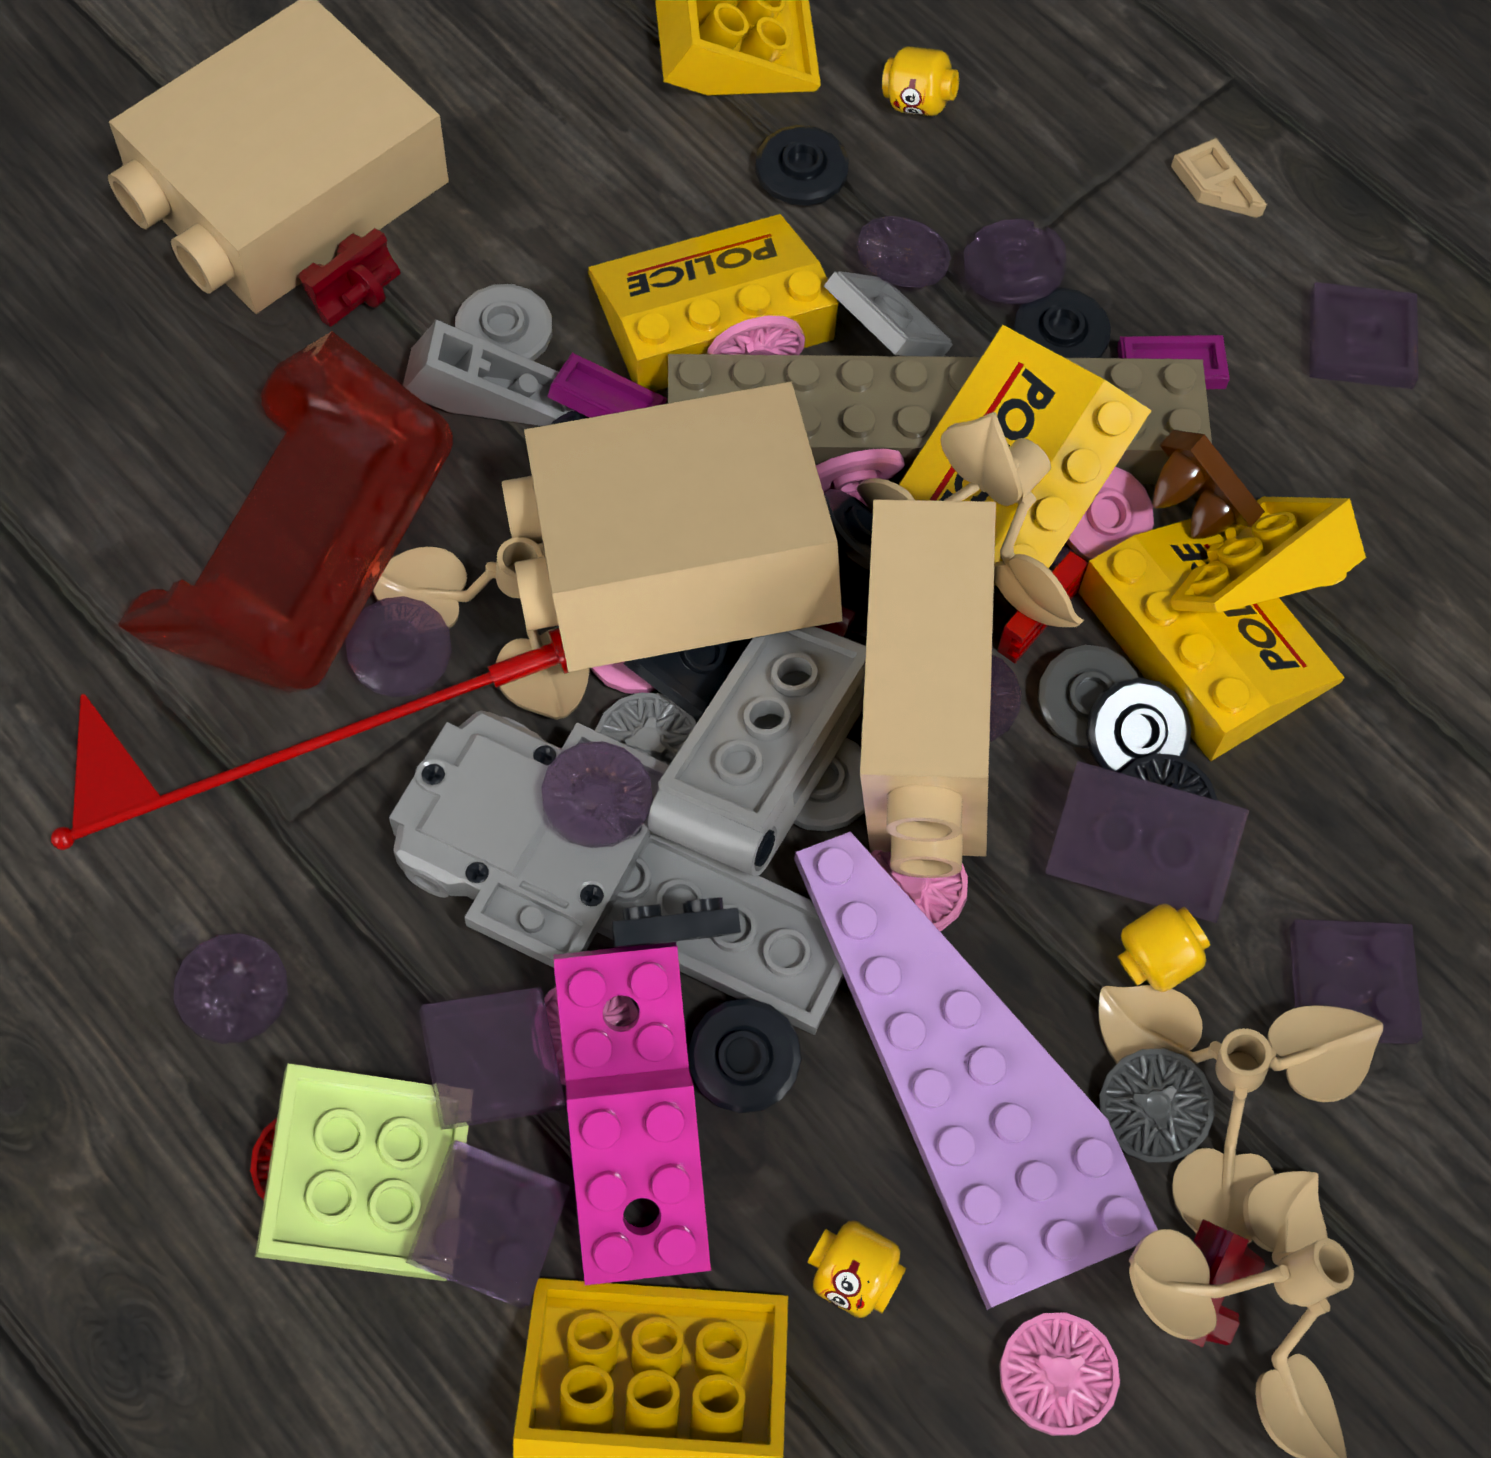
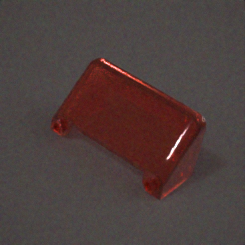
[118,331,453,692]

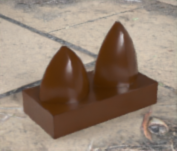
[1153,430,1265,539]

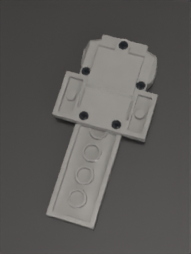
[389,711,844,1036]

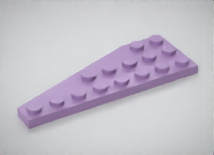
[794,832,1158,1309]

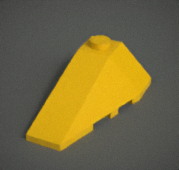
[1170,497,1366,613]

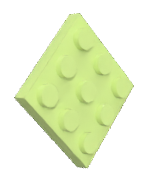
[255,1064,473,1281]

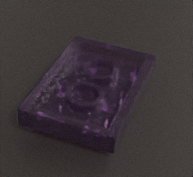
[1045,761,1249,923]

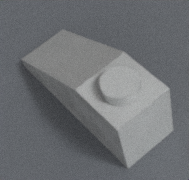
[401,320,575,426]

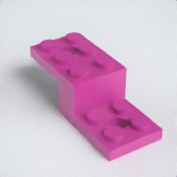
[553,942,711,1285]

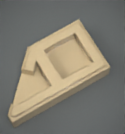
[1171,138,1267,218]

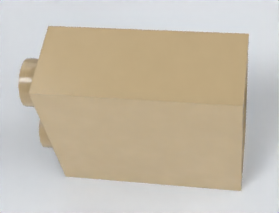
[108,0,449,314]
[502,381,842,672]
[860,500,996,878]

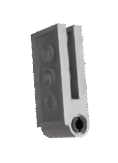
[648,626,866,877]

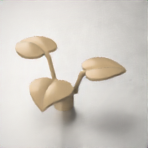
[856,412,1084,627]
[367,537,589,720]
[1098,985,1383,1244]
[1129,1171,1354,1458]

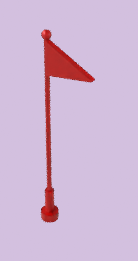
[51,628,572,850]

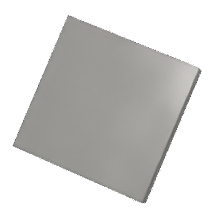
[824,271,953,357]

